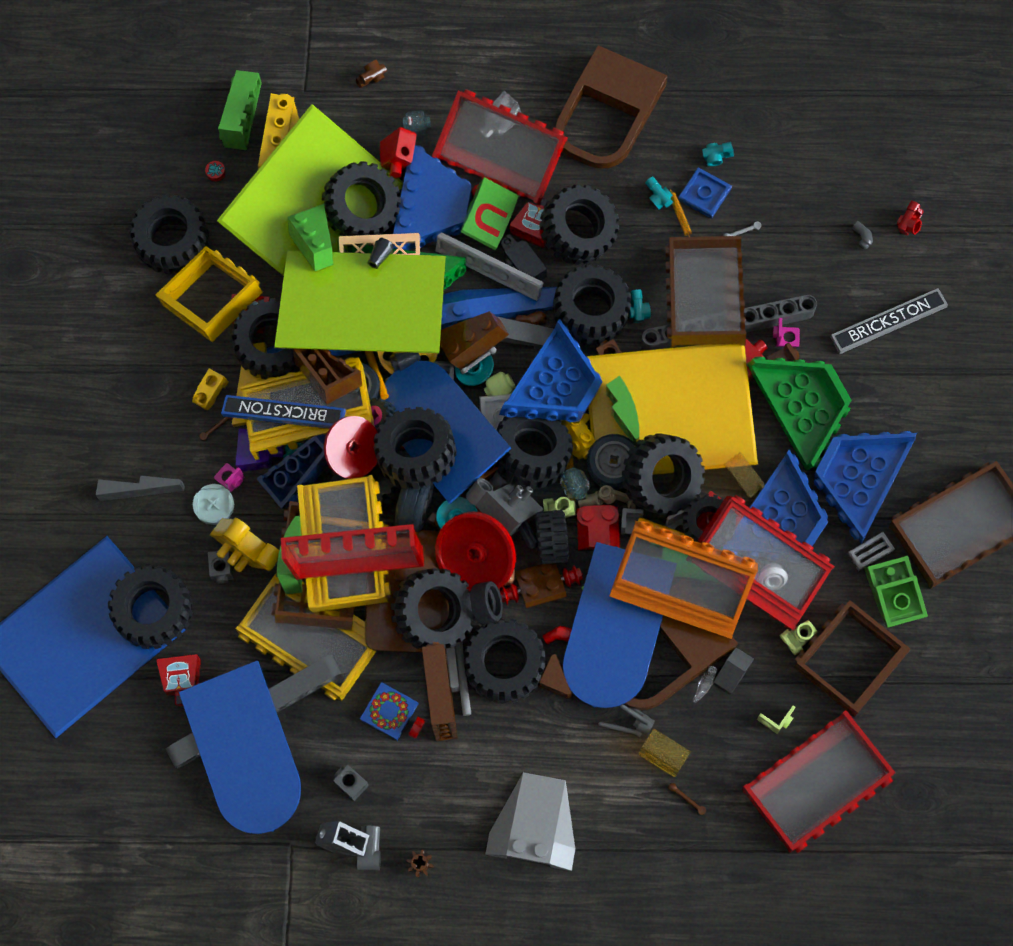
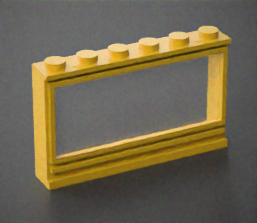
[240,357,375,460]
[297,475,391,613]
[235,574,376,701]

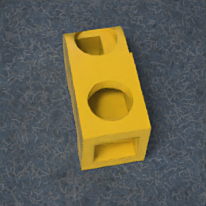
[192,368,229,410]

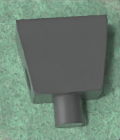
[315,821,370,857]

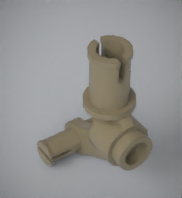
[578,485,636,509]

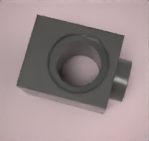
[208,551,234,584]
[333,765,369,801]

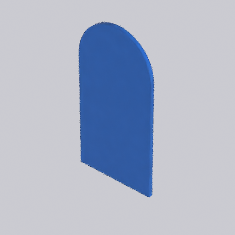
[380,361,511,504]
[563,542,677,708]
[179,661,301,834]

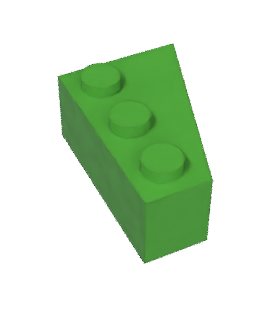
[288,204,333,271]

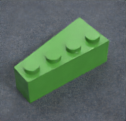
[218,70,262,150]

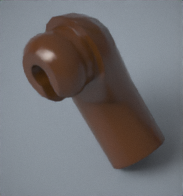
[516,311,547,325]

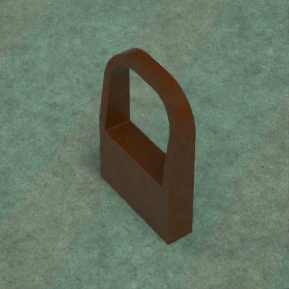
[556,45,667,169]
[623,577,738,710]

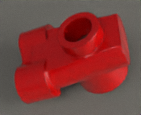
[897,201,924,236]

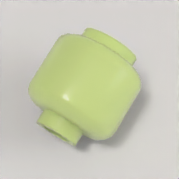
[484,372,516,396]

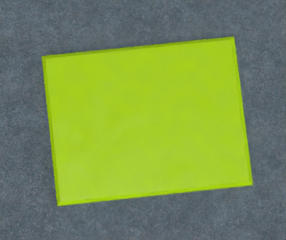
[217,104,403,276]
[275,251,446,353]

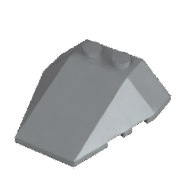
[485,772,575,871]

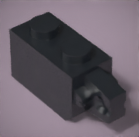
[500,235,547,281]

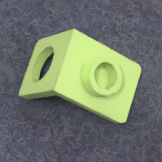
[757,706,796,734]

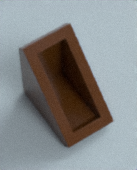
[539,654,571,699]

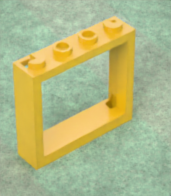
[156,246,263,342]

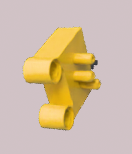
[210,518,279,572]

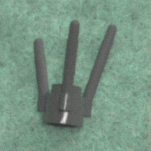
[598,704,654,737]

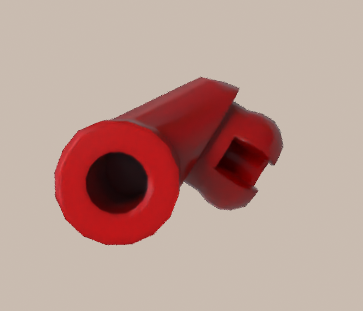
[543,626,572,644]

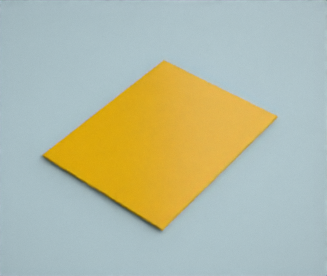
[587,344,758,475]

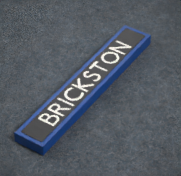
[221,395,346,429]

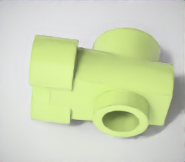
[543,497,576,518]
[780,620,817,655]

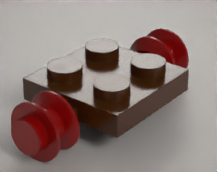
[500,563,583,608]

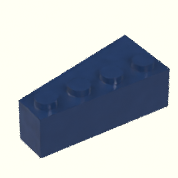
[257,434,329,509]

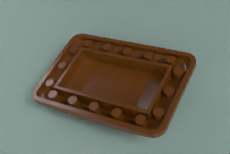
[365,530,449,653]

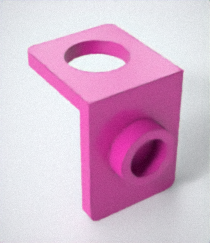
[773,318,800,347]
[214,463,245,492]

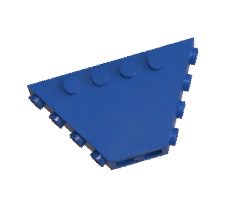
[392,145,472,250]
[499,318,603,422]
[814,431,917,544]
[721,449,828,562]

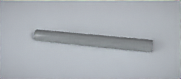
[455,642,471,716]

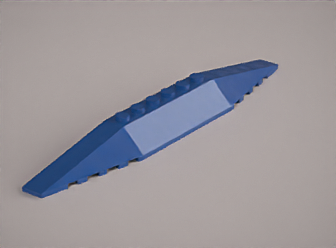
[267,287,557,357]

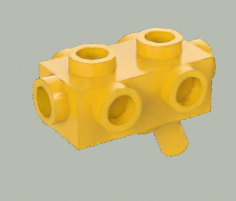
[561,413,596,459]

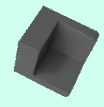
[620,508,644,536]

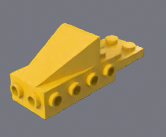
[258,93,299,169]

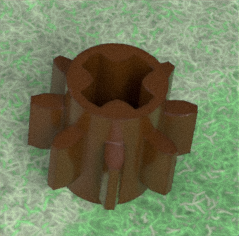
[406,849,434,878]

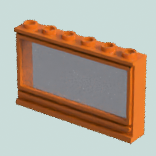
[609,521,758,639]

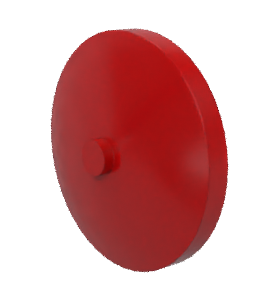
[435,512,516,591]

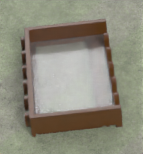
[665,236,746,347]
[889,461,1013,589]

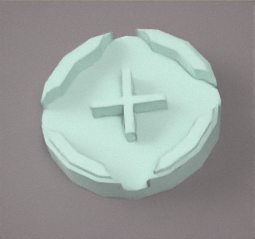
[192,484,235,525]

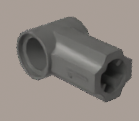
[357,826,381,871]

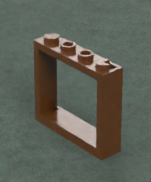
[794,600,911,717]
[422,642,457,741]

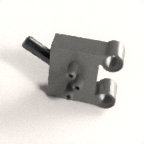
[466,471,544,549]

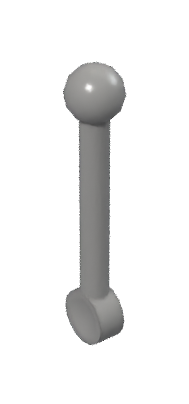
[723,221,761,236]
[460,347,496,375]

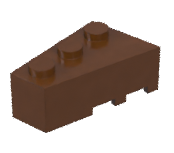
[440,311,509,370]
[292,348,362,404]

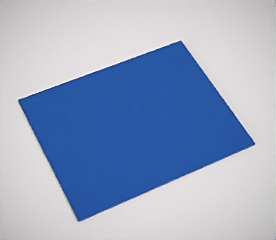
[0,536,186,738]

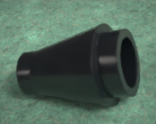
[367,238,393,269]
[389,352,421,372]

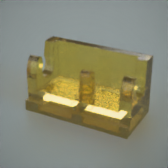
[724,452,765,498]
[638,729,691,777]

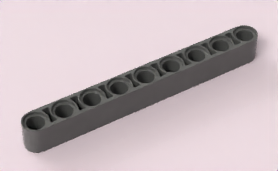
[641,295,817,351]
[166,655,342,769]

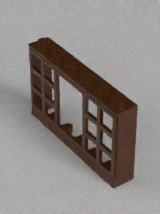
[271,501,365,631]

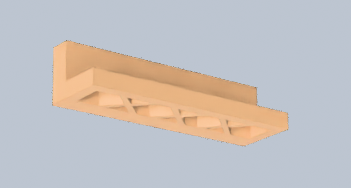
[339,233,420,255]

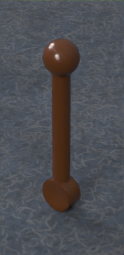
[199,417,233,441]
[668,783,706,815]

